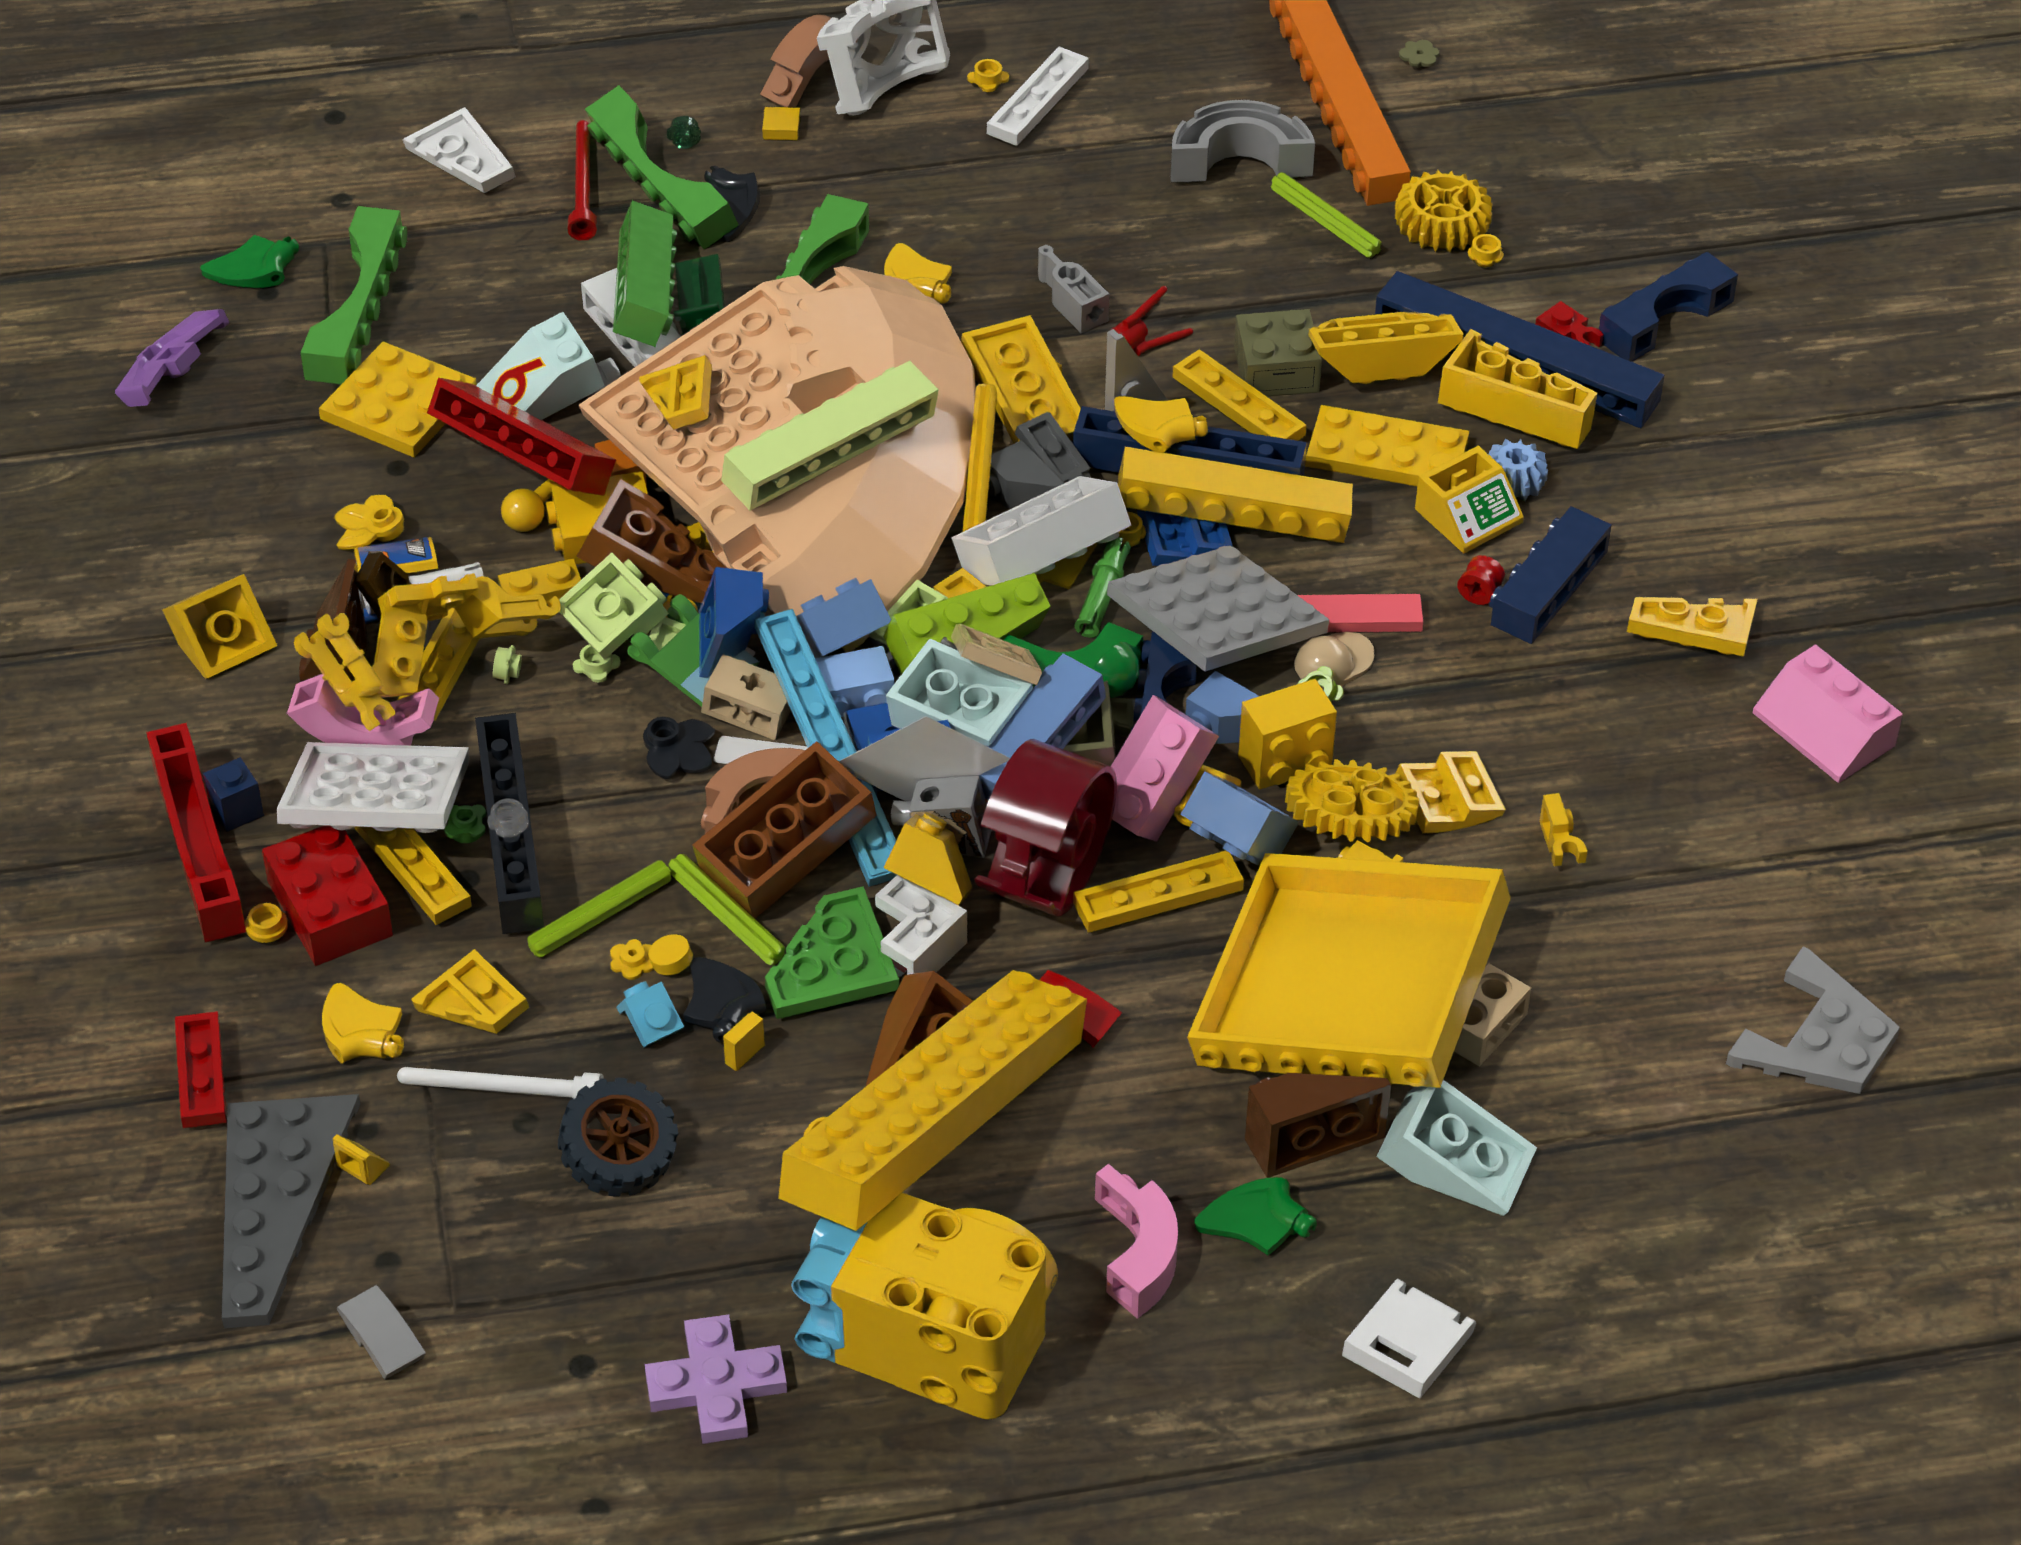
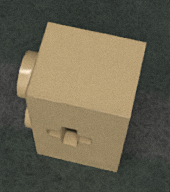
[701,654,791,740]

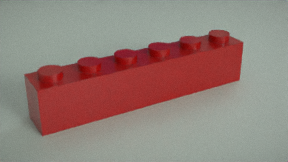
[427,378,616,496]

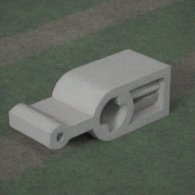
[1038,245,1109,333]

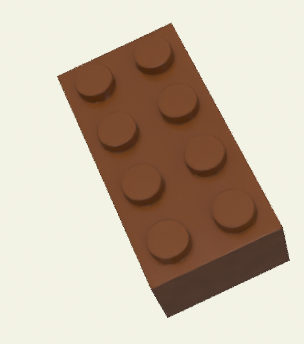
[692,741,877,918]

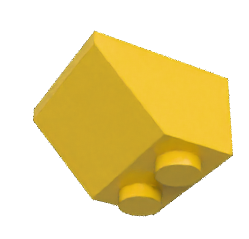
[884,812,973,905]

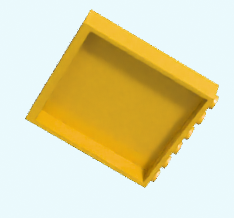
[1187,853,1511,1088]

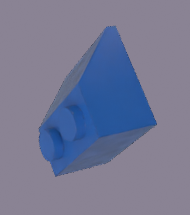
[699,567,769,678]

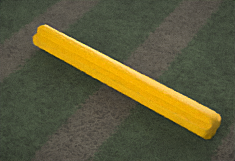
[963,384,997,532]

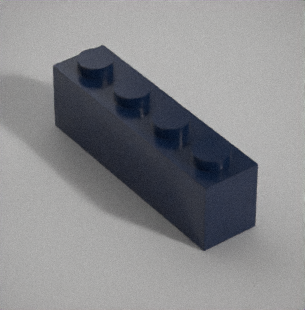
[1489,506,1612,644]

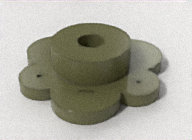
[1399,40,1439,67]

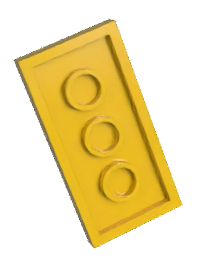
[961,315,1081,444]
[1305,405,1469,486]

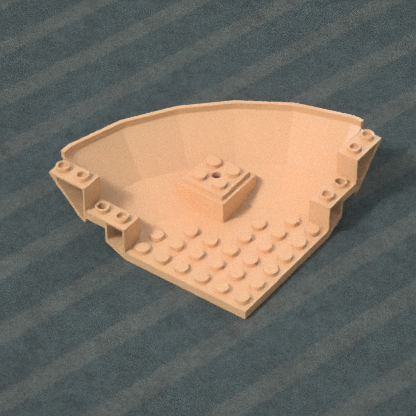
[579,266,976,657]

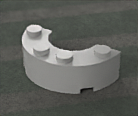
[1171,100,1315,182]

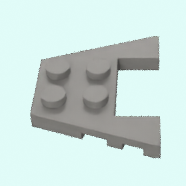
[1726,946,1900,1094]

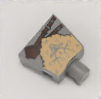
[891,776,991,858]

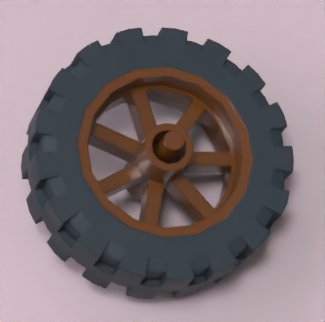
[558,1078,678,1197]

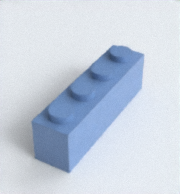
[979,653,1106,800]

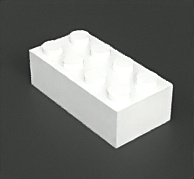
[951,476,1131,586]

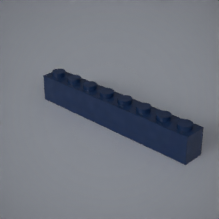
[1375,271,1665,429]

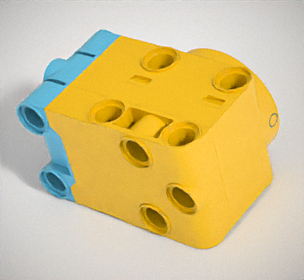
[791,1193,1058,1419]

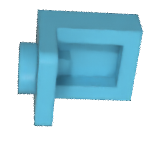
[617,981,684,1048]

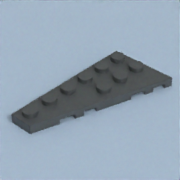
[222,1094,361,1328]

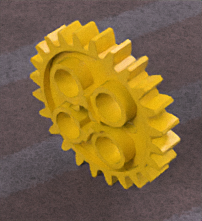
[1285,759,1420,842]

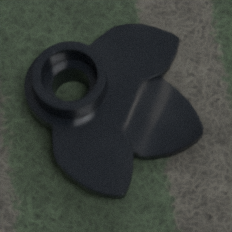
[643,717,715,779]

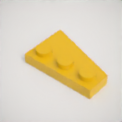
[1627,597,1758,656]

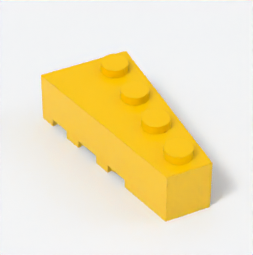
[1438,329,1597,449]

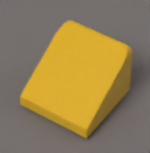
[332,1134,389,1185]

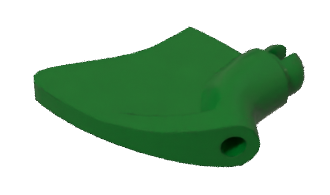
[200,235,299,288]
[1194,1177,1317,1256]

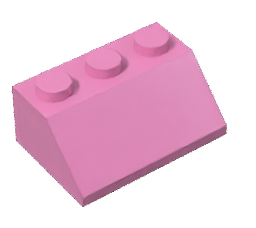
[1753,644,1903,783]
[1111,695,1219,842]

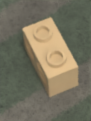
[1454,963,1531,1067]

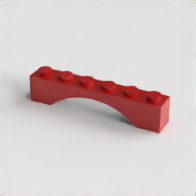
[146,723,246,943]

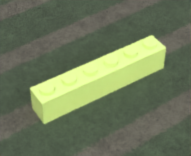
[721,361,939,511]

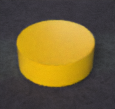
[648,934,693,975]

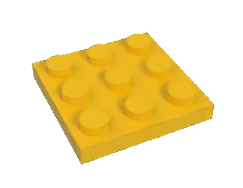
[319,341,477,458]

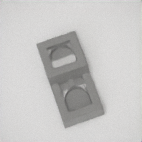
[337,1285,426,1380]

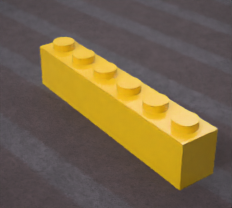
[1118,447,1353,543]

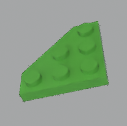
[765,886,899,1019]

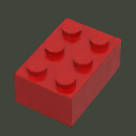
[262,825,393,966]

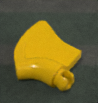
[884,243,952,304]
[1114,396,1208,453]
[322,983,404,1063]

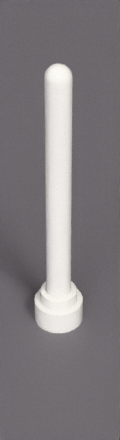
[397,1067,604,1099]

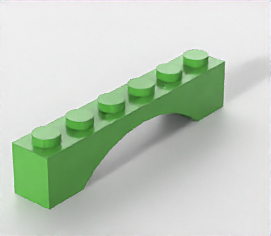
[585,85,739,250]
[775,194,869,284]
[301,206,407,384]

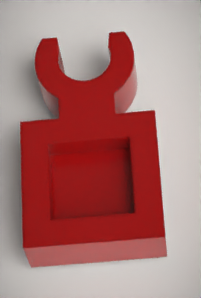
[1535,301,1603,347]

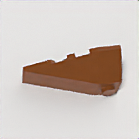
[576,479,727,603]
[865,971,973,1087]

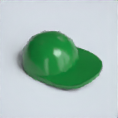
[1093,642,1142,698]

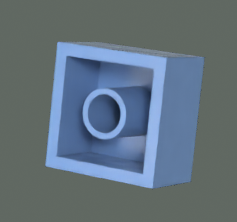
[1180,771,1299,865]

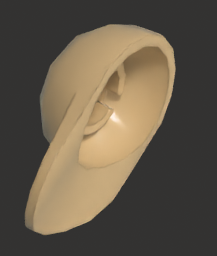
[1294,632,1374,688]

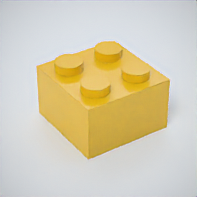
[1238,679,1337,790]

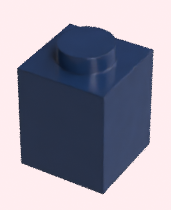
[203,757,264,832]

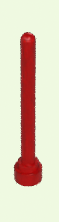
[568,120,597,241]

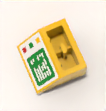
[1415,445,1524,554]

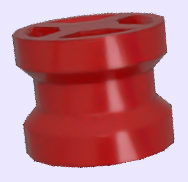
[1457,555,1505,605]

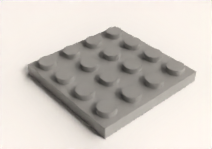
[1107,545,1329,671]

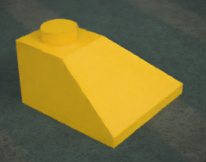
[162,574,277,679]

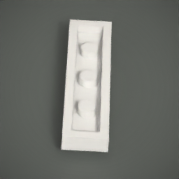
[987,47,1089,146]

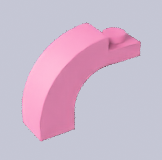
[287,674,439,745]
[1095,1164,1178,1319]

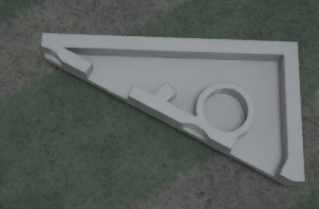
[1105,329,1168,411]

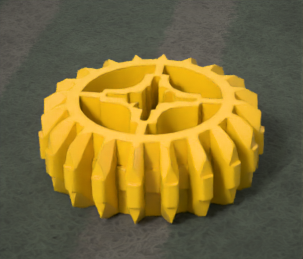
[1395,169,1492,253]

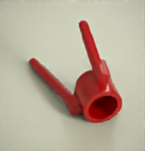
[1111,286,1194,356]

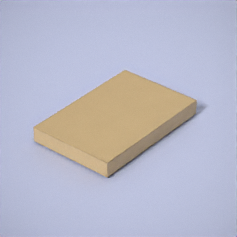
[951,623,1042,685]

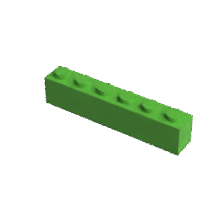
[613,200,677,347]

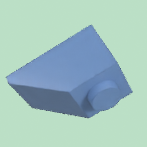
[1186,671,1259,744]

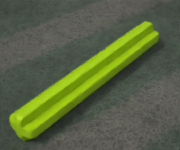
[1271,172,1381,258]
[668,854,785,966]
[527,860,671,958]

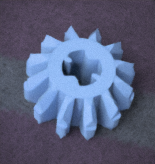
[1489,439,1548,501]

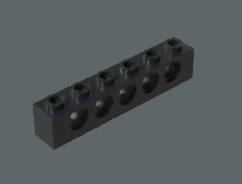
[475,713,544,934]

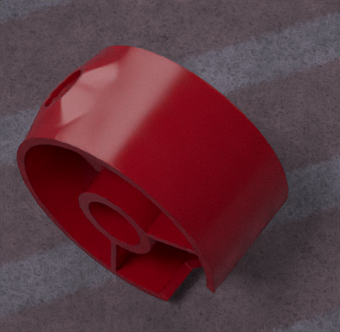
[975,739,1117,917]

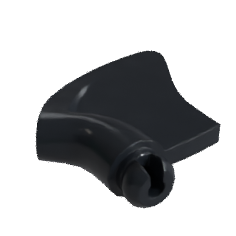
[704,166,760,242]
[683,957,766,1043]

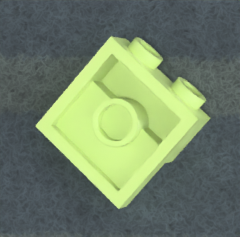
[559,553,669,660]

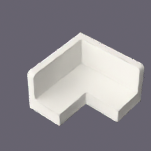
[875,875,967,975]

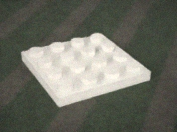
[277,742,469,833]

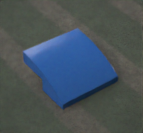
[1137,509,1233,566]

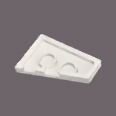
[403,107,516,193]

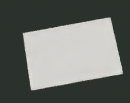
[839,716,1010,801]

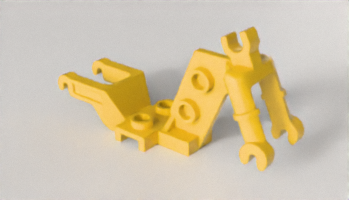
[294,573,561,731]

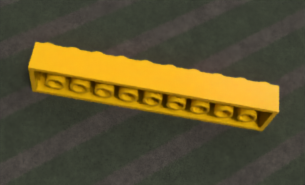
[779,970,1087,1231]

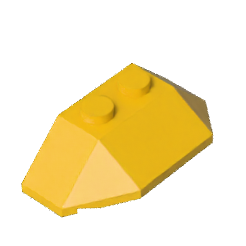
[1308,312,1463,384]

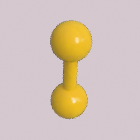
[501,479,558,532]

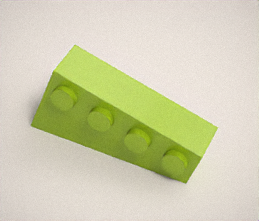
[883,573,1051,675]

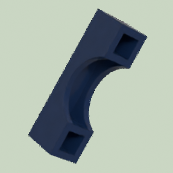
[1599,252,1738,362]
[1131,631,1198,731]

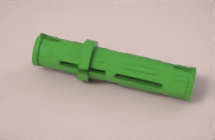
[1075,537,1131,638]

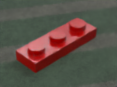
[175,1011,227,1128]

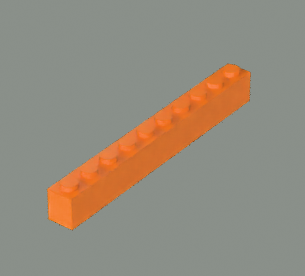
[1269,0,1411,206]

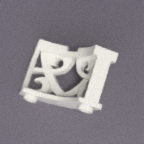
[817,0,950,116]

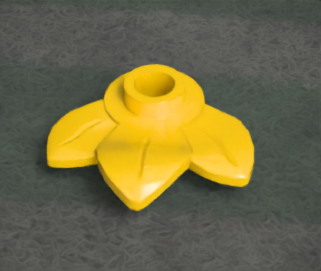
[334,495,404,550]

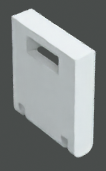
[1342,1279,1476,1399]

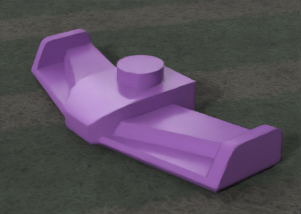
[115,309,229,407]

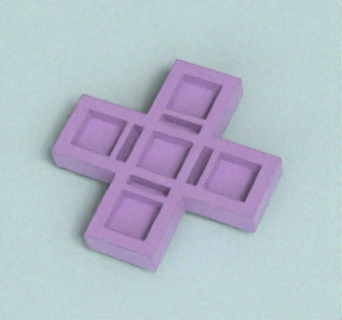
[645,1314,787,1444]

